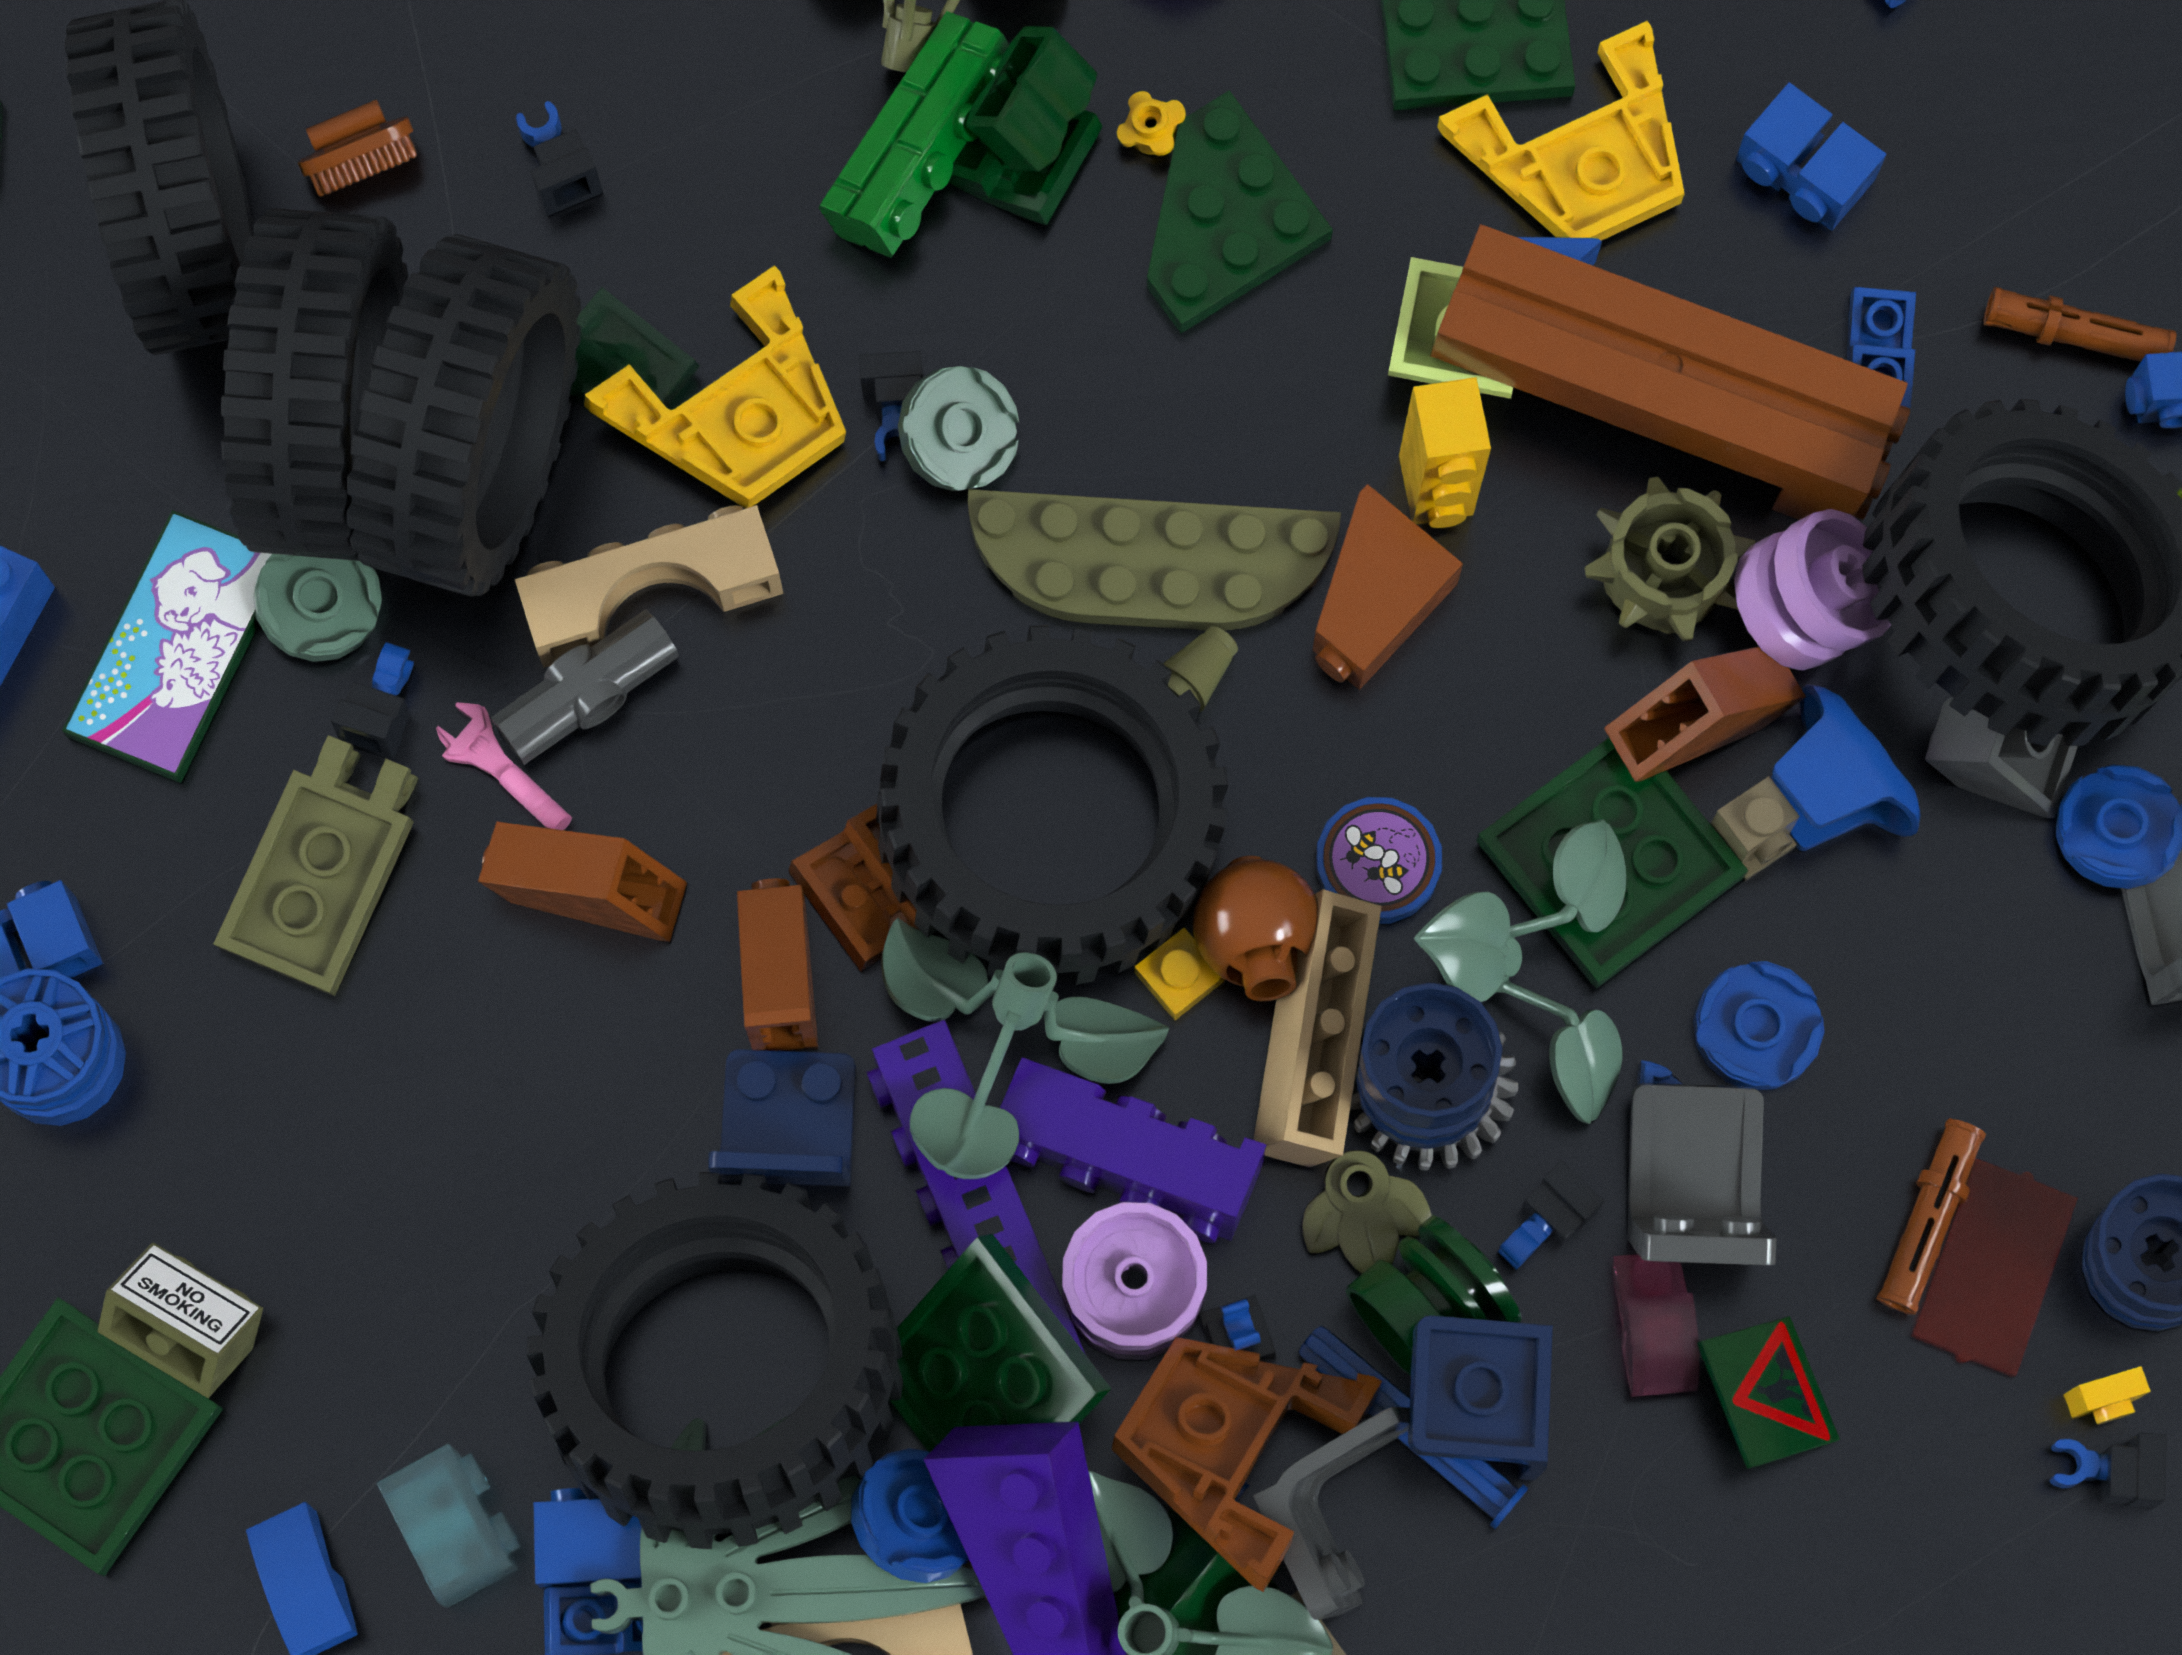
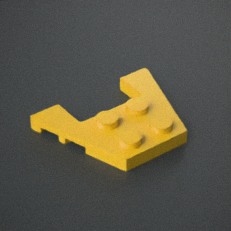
[1437,20,1684,241]
[584,265,846,509]

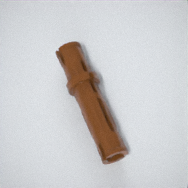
[1984,286,2177,362]
[1876,1118,1986,1315]

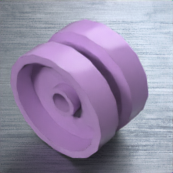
[1734,509,1891,671]
[1062,1202,1207,1360]

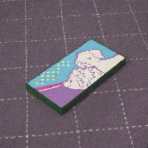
[62,510,271,783]

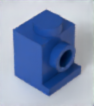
[2125,351,2182,428]

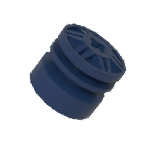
[1356,982,1503,1149]
[2082,1173,2182,1331]

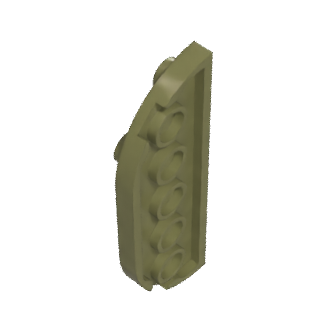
[968,489,1341,631]

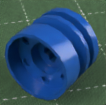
[0,968,126,1126]

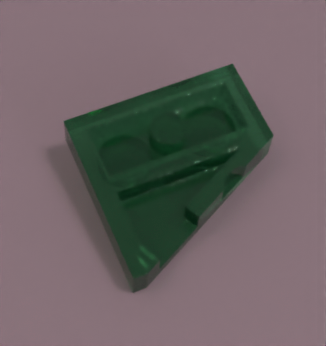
[570,287,700,408]

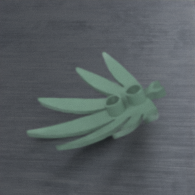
[591,1416,986,1655]

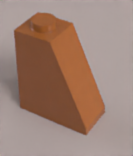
[1312,484,1463,690]
[1604,647,1806,782]
[478,821,687,942]
[737,878,819,1052]

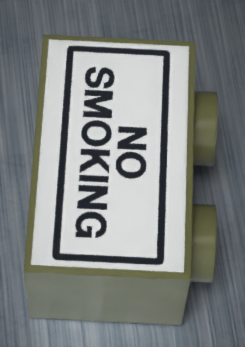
[97,1242,263,1398]

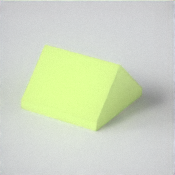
[1388,257,1513,399]

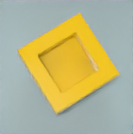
[1134,928,1225,1021]
[2064,1366,2151,1425]

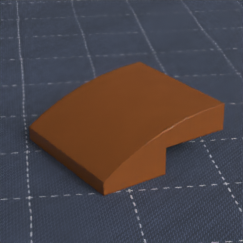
[788,804,921,971]

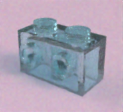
[376,1443,520,1608]

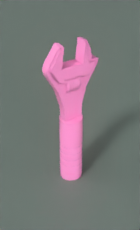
[436,702,572,830]

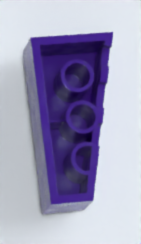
[1000,1057,1267,1243]
[923,1421,1126,1655]

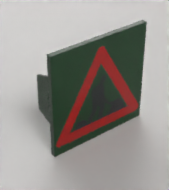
[1697,1316,1840,1469]

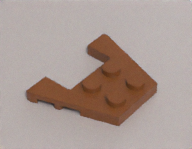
[1111,1337,1382,1592]

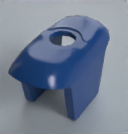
[1771,684,1921,851]

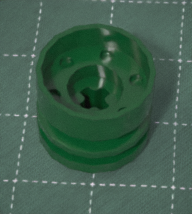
[1345,1215,1523,1378]

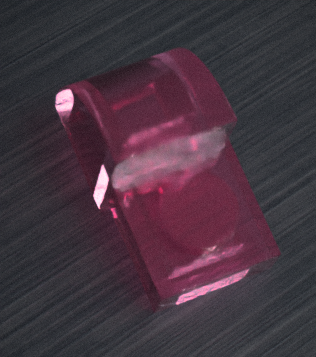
[1612,1254,1699,1397]

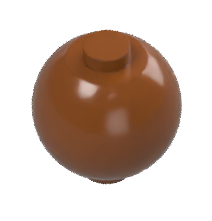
[1193,856,1318,1001]

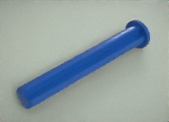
[1299,1326,1529,1529]

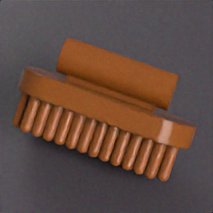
[297,99,417,196]

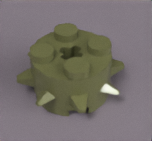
[1584,477,1755,642]

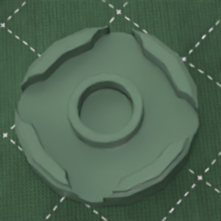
[898,366,1019,491]
[253,554,382,662]

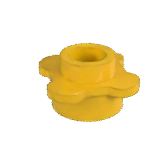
[1117,91,1186,156]

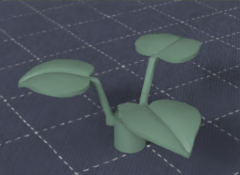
[1414,819,1626,1124]
[881,918,1169,1179]
[1089,1471,1333,1655]

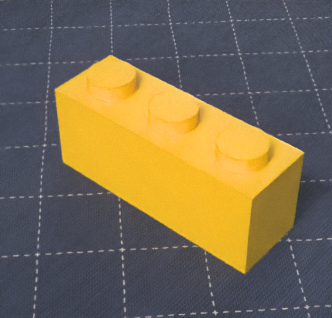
[1399,377,1491,528]

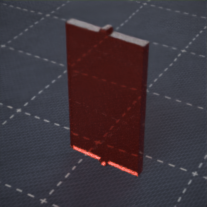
[1911,1158,2078,1377]

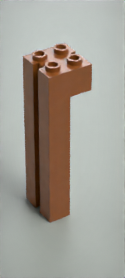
[1430,224,1911,520]

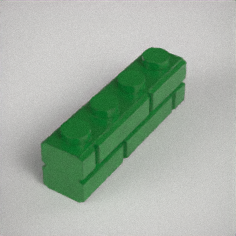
[818,11,1009,258]

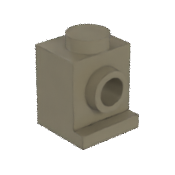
[1710,776,1800,882]

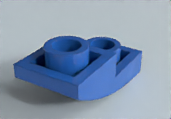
[1847,287,1916,409]
[246,1501,358,1655]
[544,1583,643,1655]

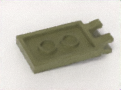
[213,735,419,996]

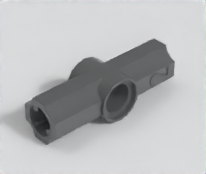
[491,609,679,765]

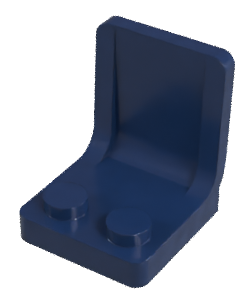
[708,1049,857,1186]
[1408,1315,1553,1480]

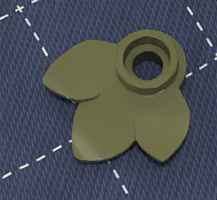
[1301,1150,1432,1273]

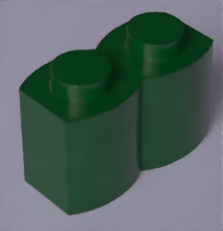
[966,26,1097,172]

